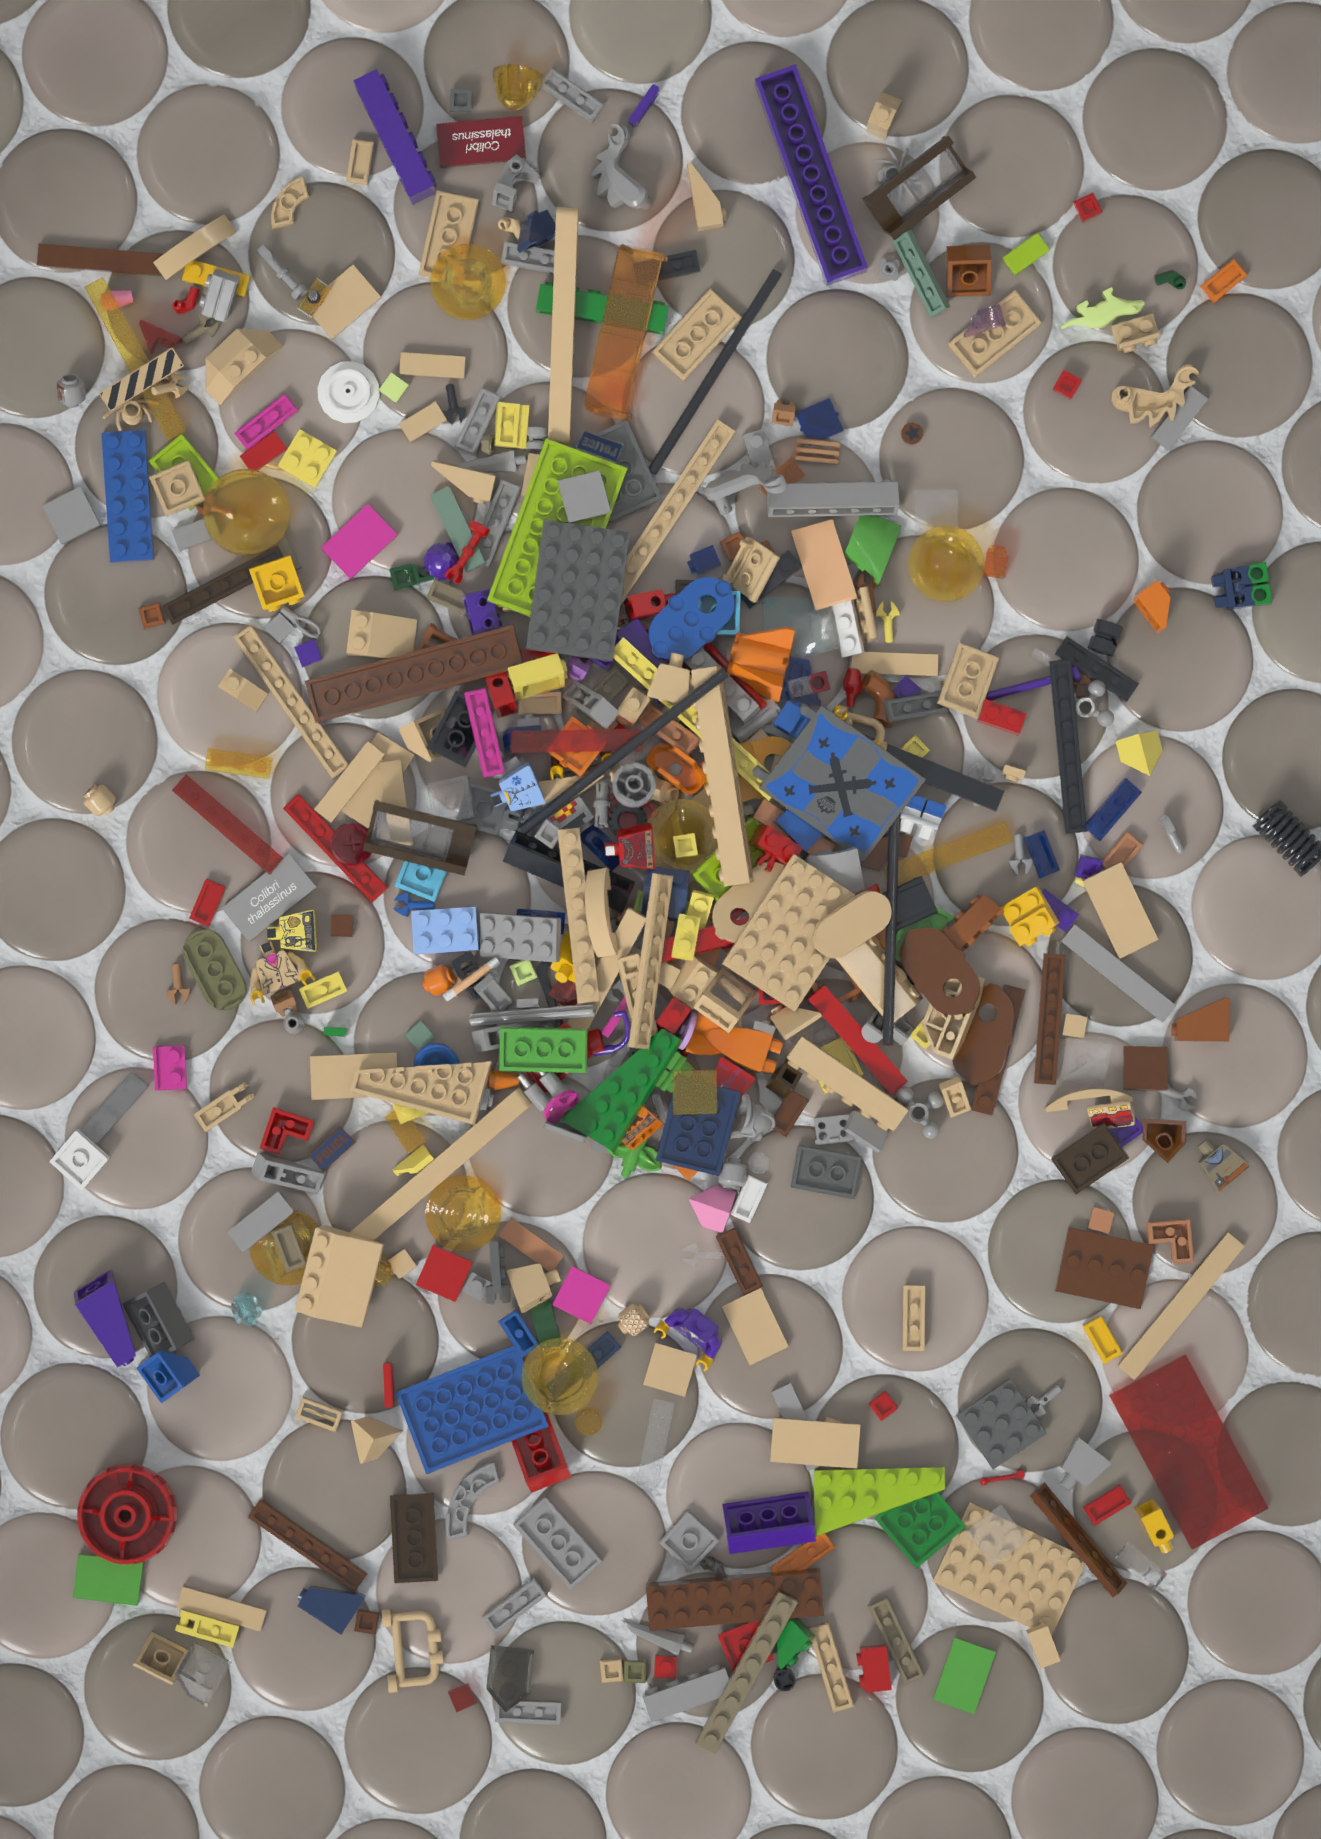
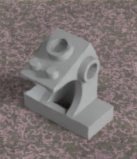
[492,154,540,213]

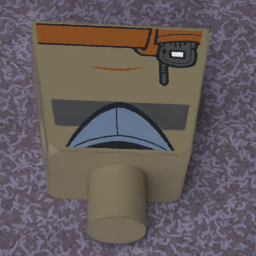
[1198,1139,1250,1193]

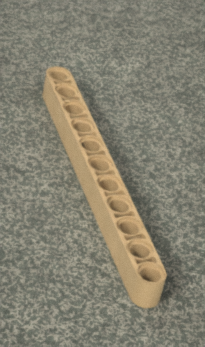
[548,207,579,446]
[349,1087,533,1241]

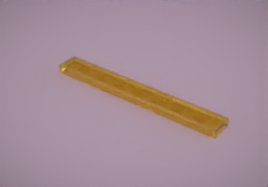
[84,277,186,441]

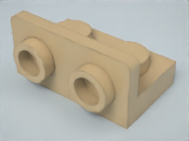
[1111,314,1161,353]

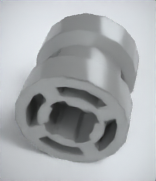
[526,427,548,452]

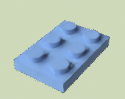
[411,907,479,955]

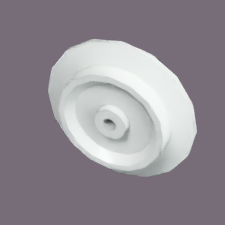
[318,361,380,423]

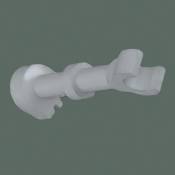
[257,245,309,302]

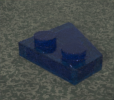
[780,656,821,706]

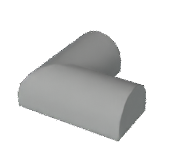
[862,1008,914,1046]

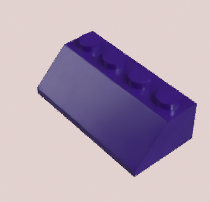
[722,1491,816,1554]

